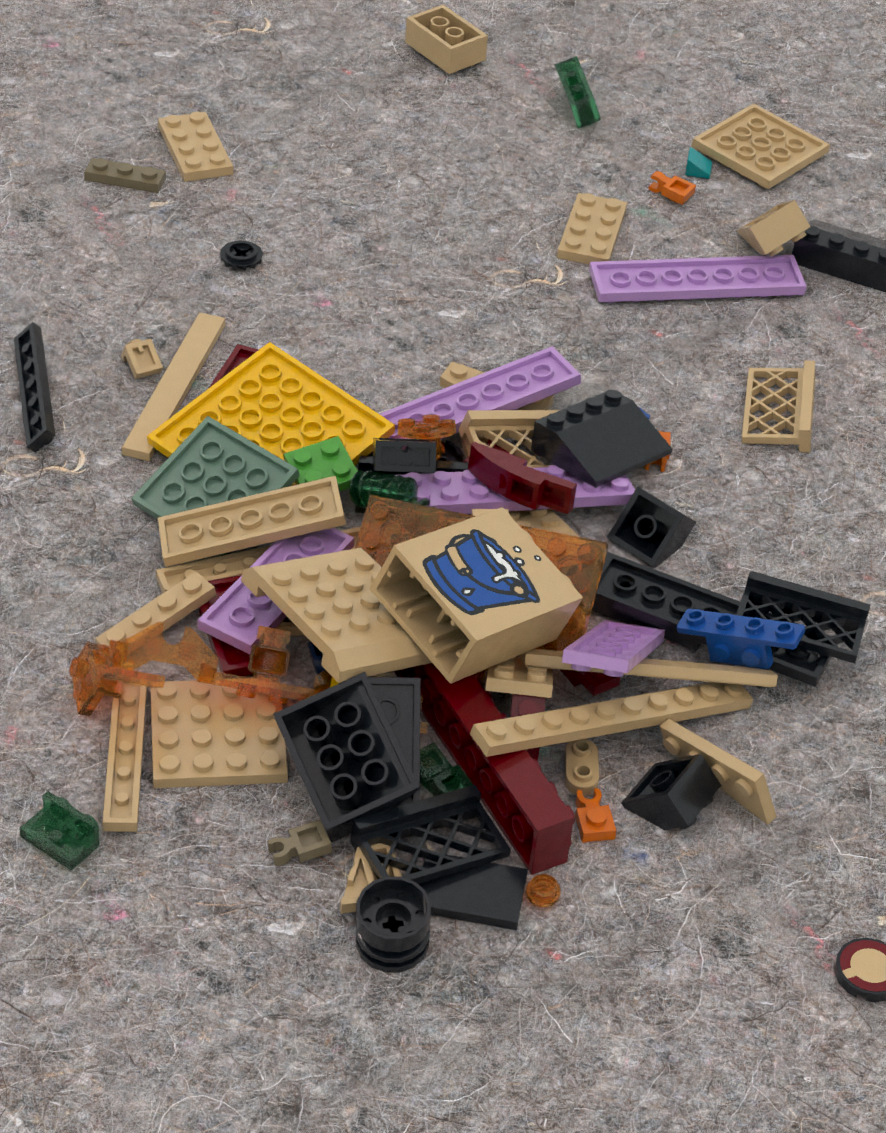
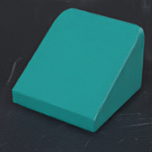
[685,147,712,179]

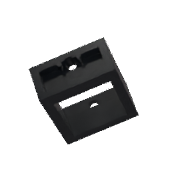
[372,438,437,473]

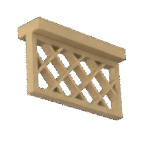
[742,360,815,452]
[458,410,560,468]

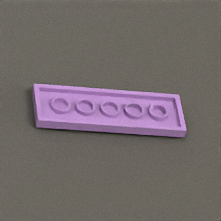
[197,528,354,655]
[562,620,665,677]

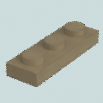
[84,158,166,193]

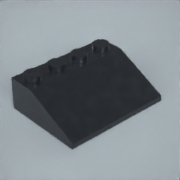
[792,219,886,292]
[531,389,672,488]
[273,672,420,843]

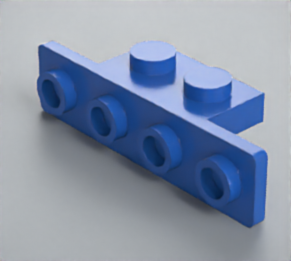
[677,609,805,670]

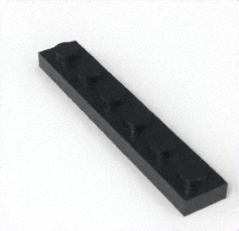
[14,322,56,453]

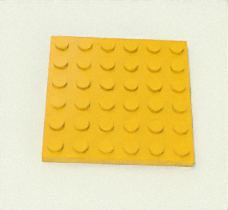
[147,342,395,486]

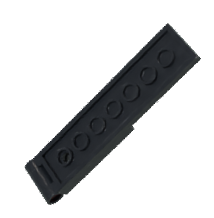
[566,544,838,687]

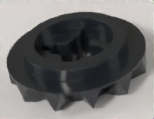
[220,240,263,271]

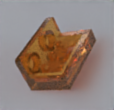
[69,641,124,717]

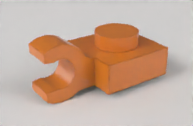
[648,171,696,205]

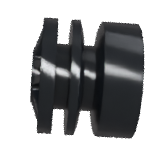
[356,876,431,973]

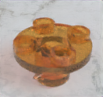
[397,414,456,460]

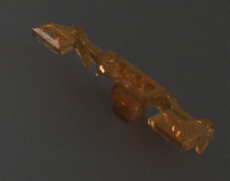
[97,622,428,734]

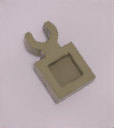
[267,819,332,866]

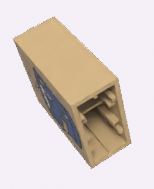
[370,507,583,684]

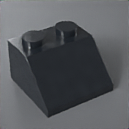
[607,487,696,568]
[621,754,722,830]

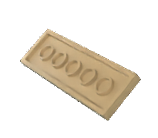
[158,476,346,567]

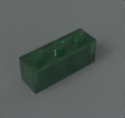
[554,56,601,128]

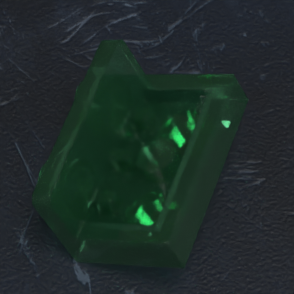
[19,791,100,871]

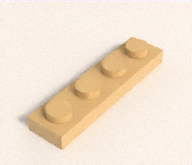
[95,571,217,664]

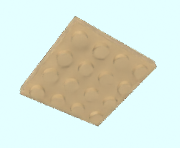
[692,103,830,189]
[150,677,288,788]

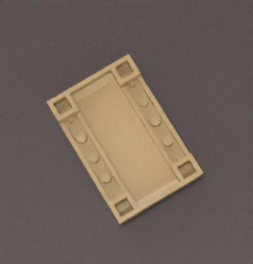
[241,548,432,683]

